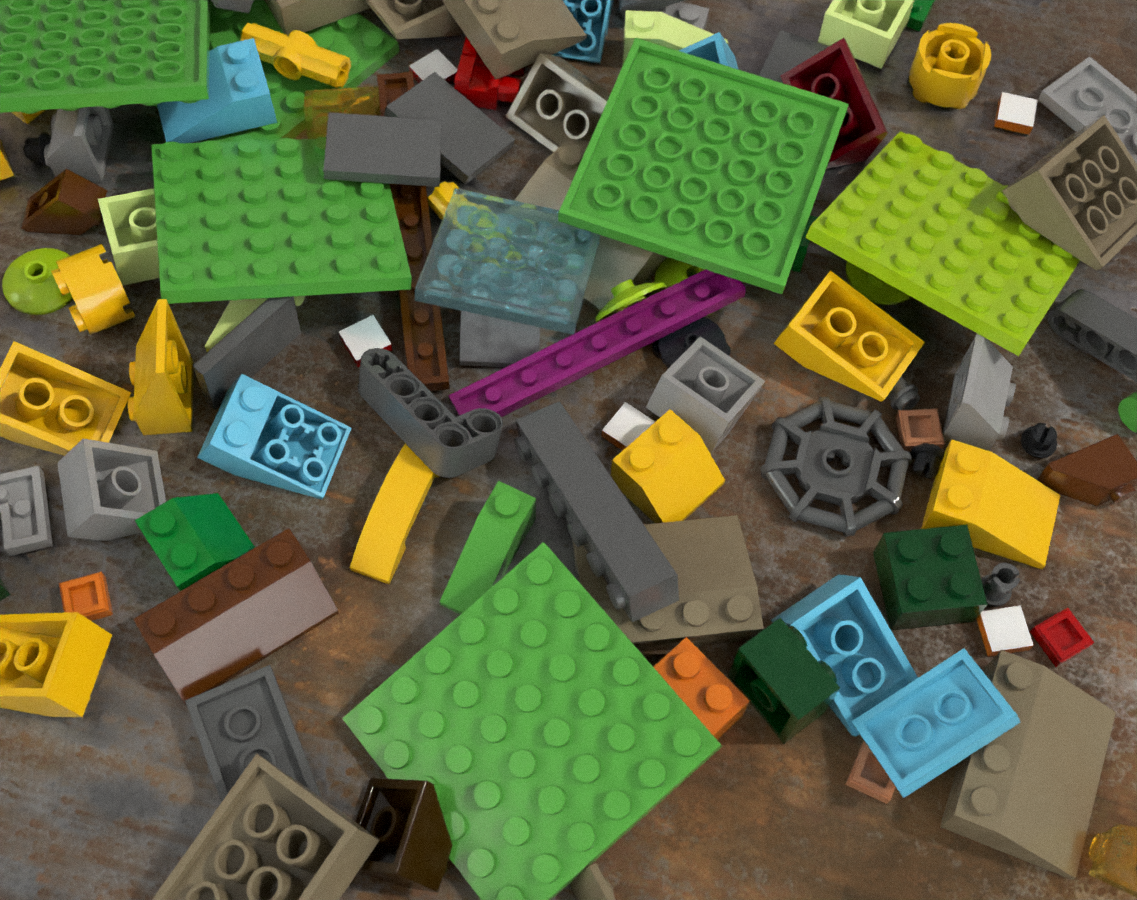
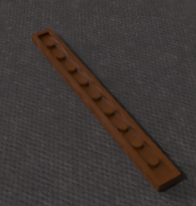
[377,71,450,391]

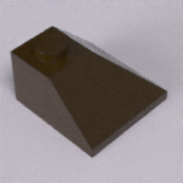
[355,778,452,892]

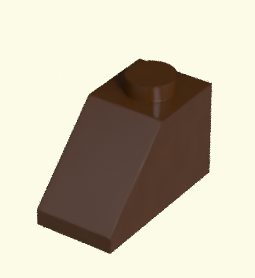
[21,169,107,235]
[1037,434,1137,506]

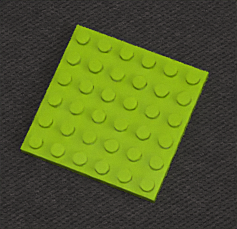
[805,131,1080,356]

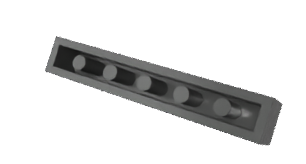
[514,401,679,622]

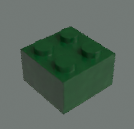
[873,525,988,631]
[728,618,840,744]

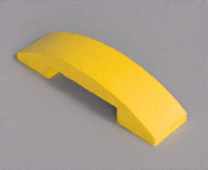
[350,443,440,584]

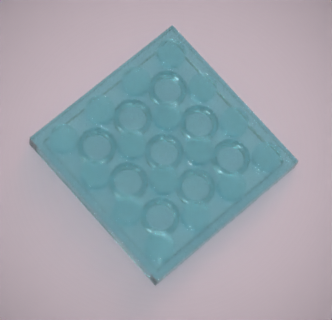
[414,188,602,335]

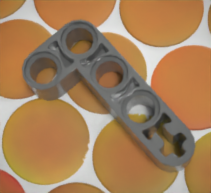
[1047,289,1137,382]
[358,348,503,478]

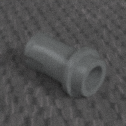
[887,377,920,411]
[981,563,1020,607]

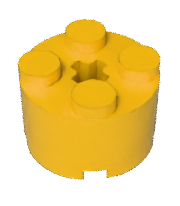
[909,23,991,109]
[51,244,135,335]

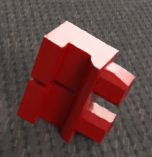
[454,37,525,110]

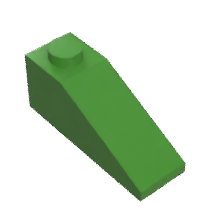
[440,481,536,615]

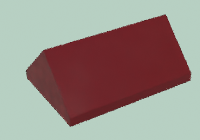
[780,38,888,169]

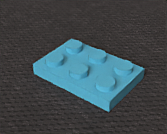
[851,648,1021,798]

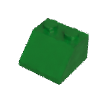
[135,493,255,591]

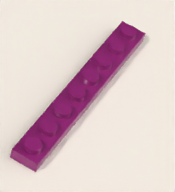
[448,269,746,417]

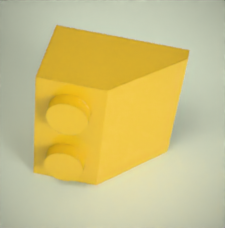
[610,409,725,523]

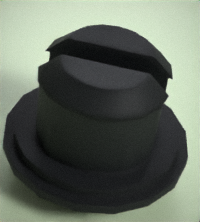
[23,132,51,166]
[1021,423,1057,458]
[911,443,945,478]

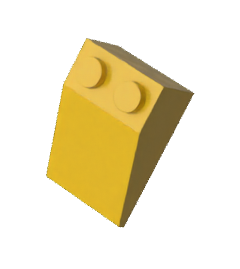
[773,270,925,402]
[128,299,194,436]
[0,341,131,456]
[921,440,1060,569]
[0,612,112,717]

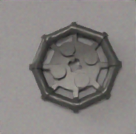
[760,396,912,537]

